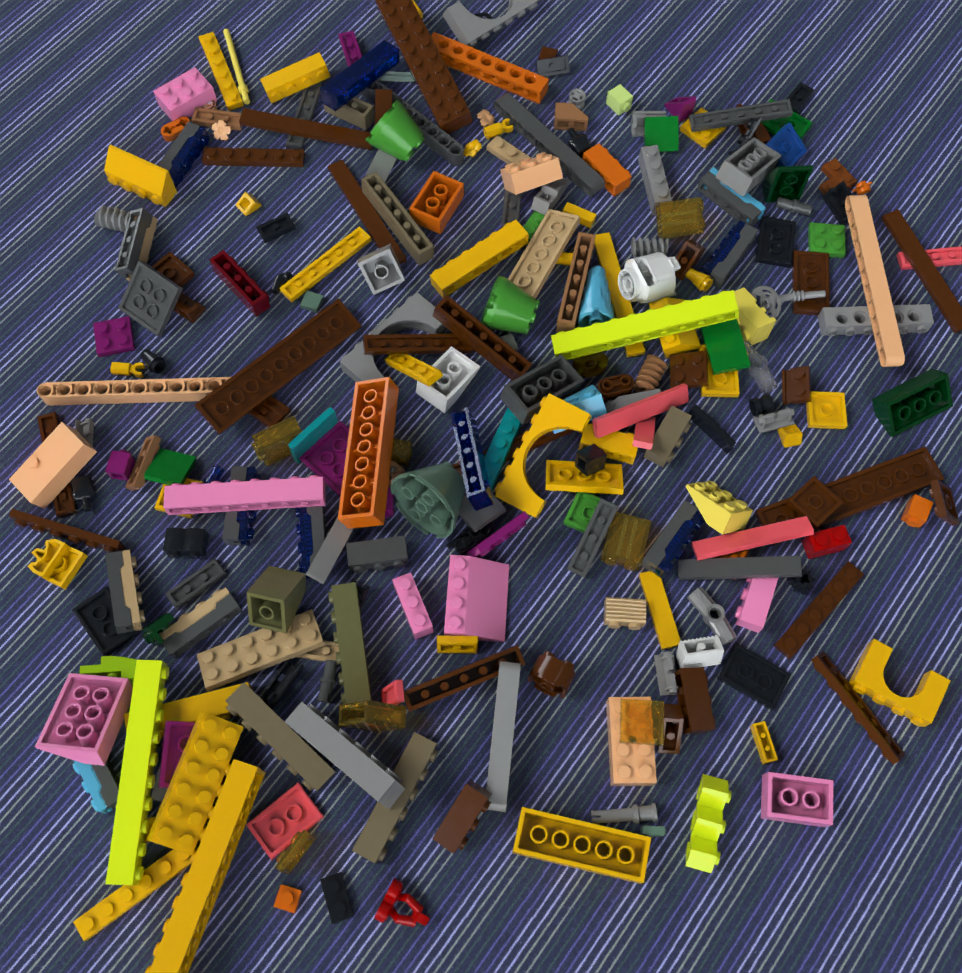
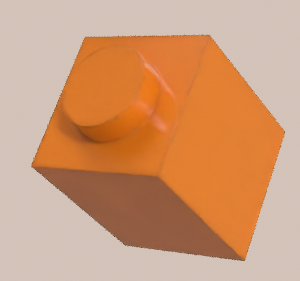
[901,494,934,528]

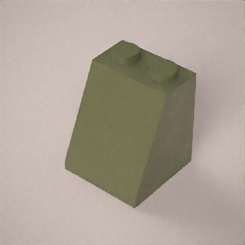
[247,566,306,633]

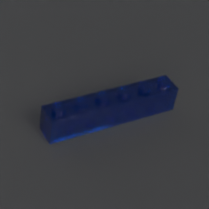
[320,40,400,111]
[450,407,494,511]

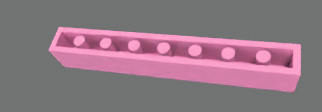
[163,475,326,515]

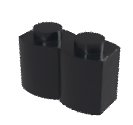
[163,527,209,559]

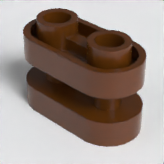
[597,374,634,404]

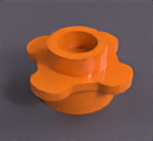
[852,181,873,195]

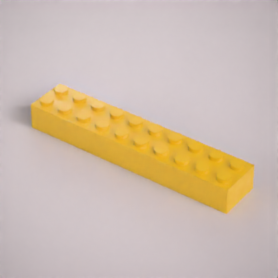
[145,759,265,973]

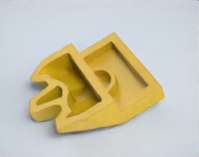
[28,539,88,590]

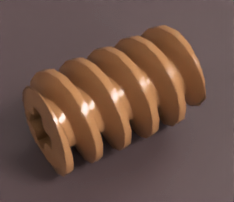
[633,355,667,393]

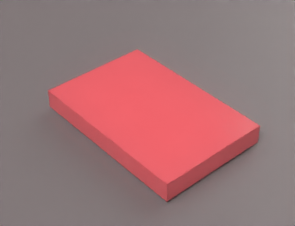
[246,782,324,860]

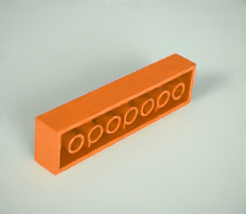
[338,377,399,529]

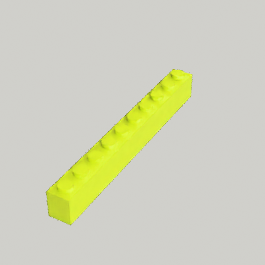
[551,290,739,360]
[105,660,169,885]

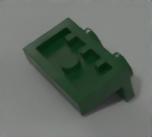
[141,613,174,646]

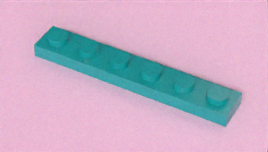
[467,407,522,505]

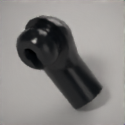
[270,272,293,294]

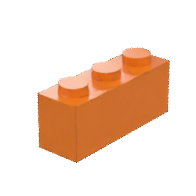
[583,143,632,196]

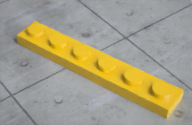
[198,32,244,111]
[279,226,371,303]
[73,847,197,941]

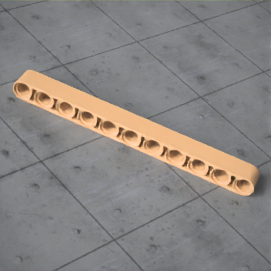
[845,195,905,367]
[37,377,231,406]

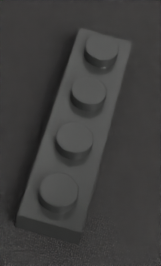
[567,498,619,578]

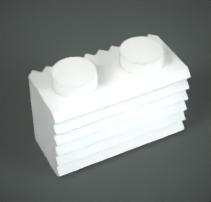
[676,635,724,669]

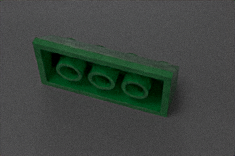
[872,369,953,437]

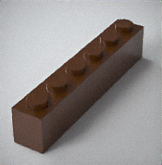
[433,295,532,381]
[404,645,526,712]

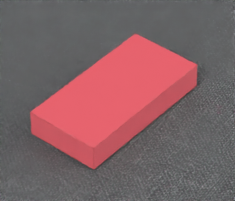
[381,680,404,710]

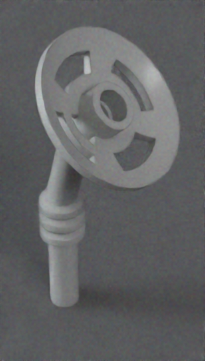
[751,286,826,318]

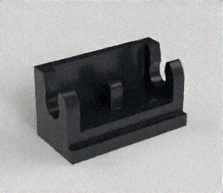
[822,181,852,225]

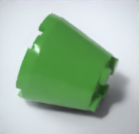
[365,100,425,162]
[480,276,540,335]

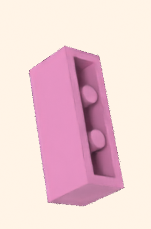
[392,572,434,640]
[734,578,778,633]

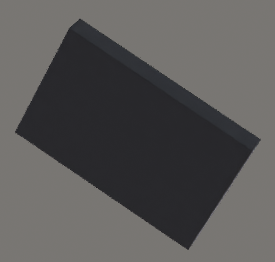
[755,216,796,268]
[72,586,140,656]
[717,643,791,711]

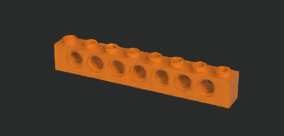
[431,32,549,104]

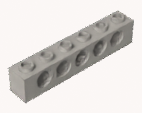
[818,304,934,337]

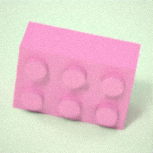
[153,67,217,121]
[761,772,833,827]

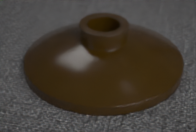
[572,352,608,378]

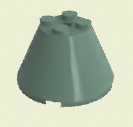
[391,462,467,538]

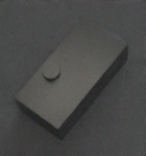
[500,354,584,425]

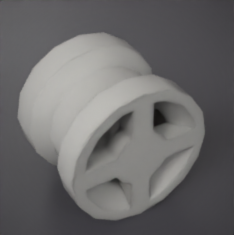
[568,89,586,110]

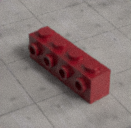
[209,250,270,317]

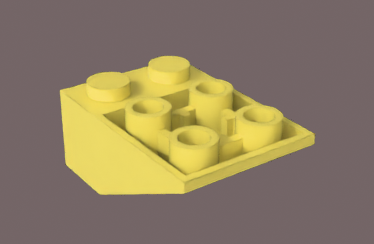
[686,481,753,534]

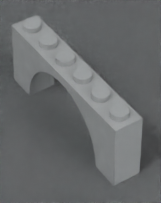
[443,0,540,47]
[340,292,447,382]

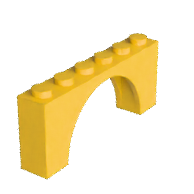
[495,393,592,518]

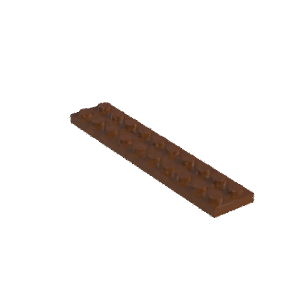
[194,298,362,435]
[754,446,945,546]

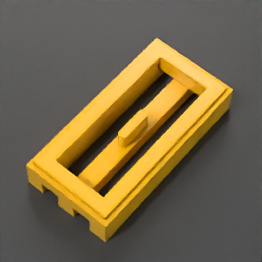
[437,635,478,654]

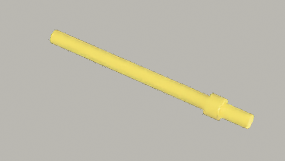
[223,29,250,105]

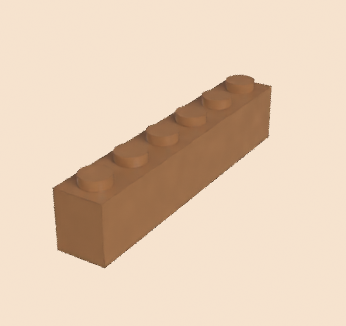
[556,232,596,333]

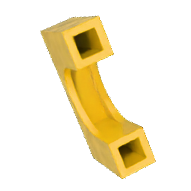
[849,639,951,727]

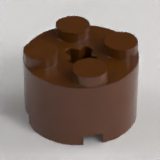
[527,651,575,698]

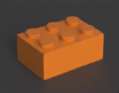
[409,171,464,234]

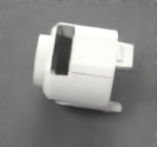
[618,252,681,303]

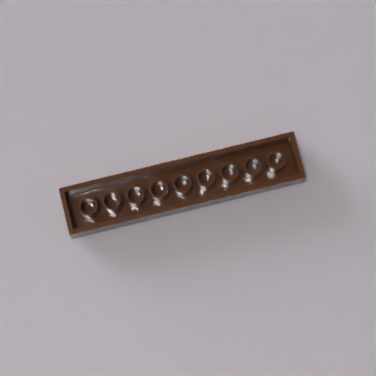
[375,0,473,134]

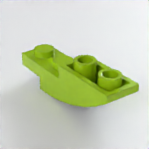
[79,656,168,686]

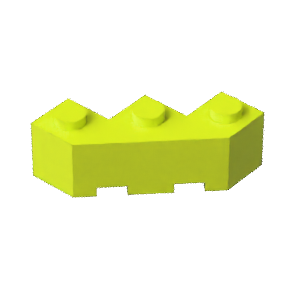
[686,774,732,873]

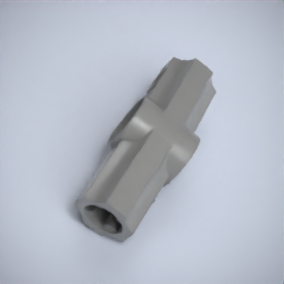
[687,587,737,646]

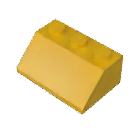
[649,297,701,359]

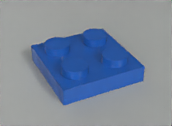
[766,123,807,167]

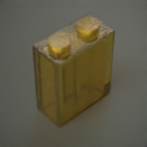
[655,197,705,239]
[251,416,302,466]
[601,512,652,571]
[338,700,406,732]

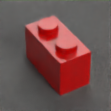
[801,525,852,560]

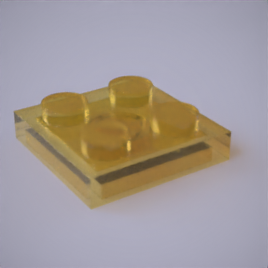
[620,698,664,746]
[275,830,316,875]

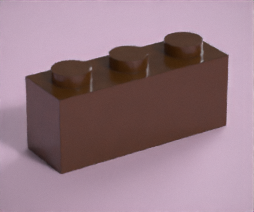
[674,667,715,735]
[432,779,492,854]

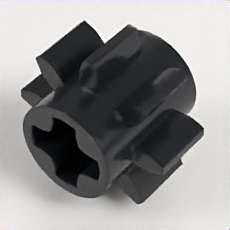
[788,570,815,595]

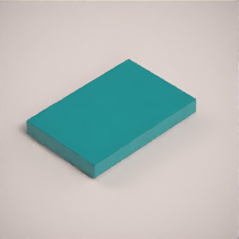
[288,407,338,464]

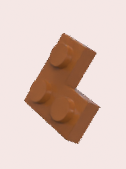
[818,158,857,194]

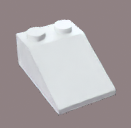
[416,346,481,413]

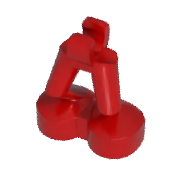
[374,878,429,927]

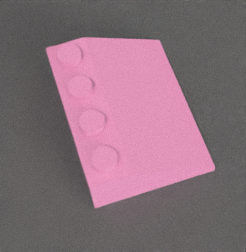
[444,555,509,642]
[35,673,133,766]

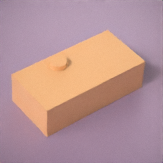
[9,422,97,509]

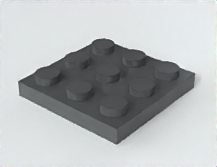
[118,261,183,336]

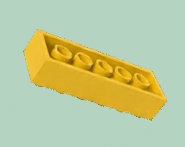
[146,712,244,855]
[512,807,651,884]

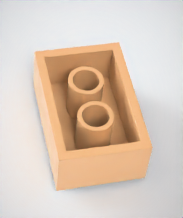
[500,152,563,195]

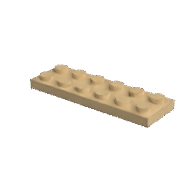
[508,209,581,299]
[197,609,325,691]

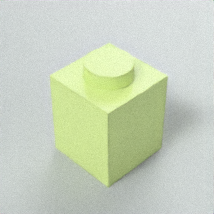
[606,84,633,116]

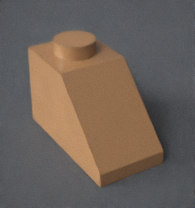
[554,102,588,131]

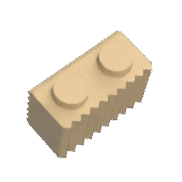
[604,597,646,630]

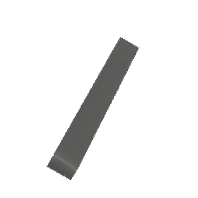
[355,70,464,166]
[493,93,605,197]

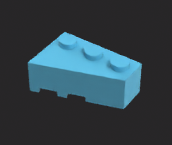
[553,385,607,434]

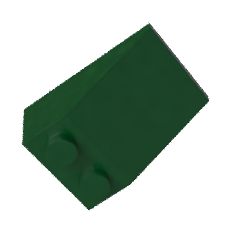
[762,165,813,203]

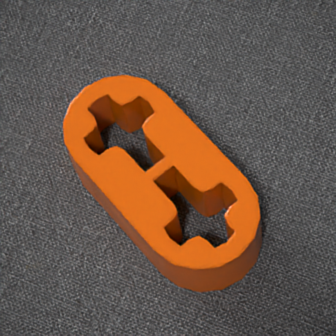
[161,117,190,142]

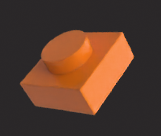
[273,884,303,913]

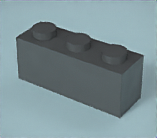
[346,535,409,573]

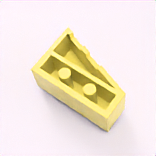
[734,288,777,346]

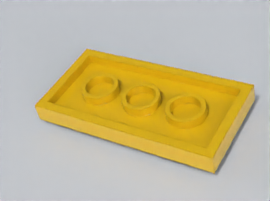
[545,460,624,495]

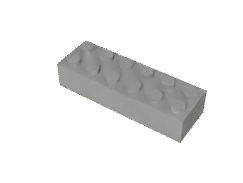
[285,702,405,810]

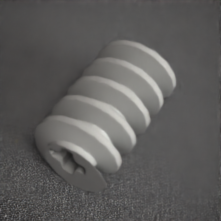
[94,205,130,233]
[631,237,669,258]

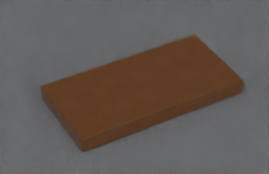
[792,250,830,316]

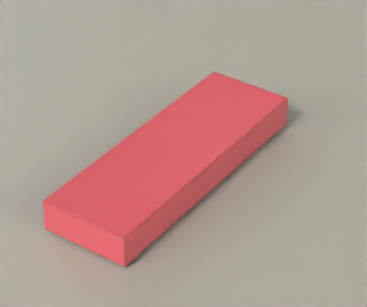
[632,417,656,450]

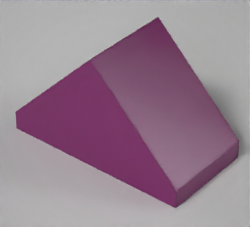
[664,96,696,122]

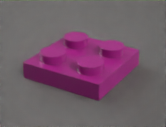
[93,316,135,357]

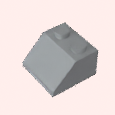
[357,244,405,295]

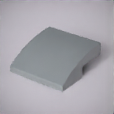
[459,492,506,532]

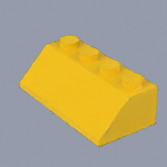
[104,144,177,207]

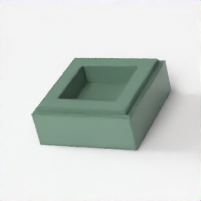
[300,291,324,313]
[640,826,665,837]

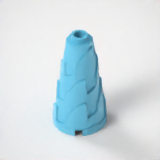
[578,265,615,327]

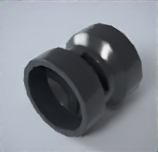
[749,394,775,417]

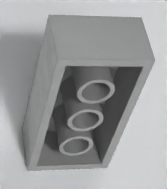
[715,137,782,196]

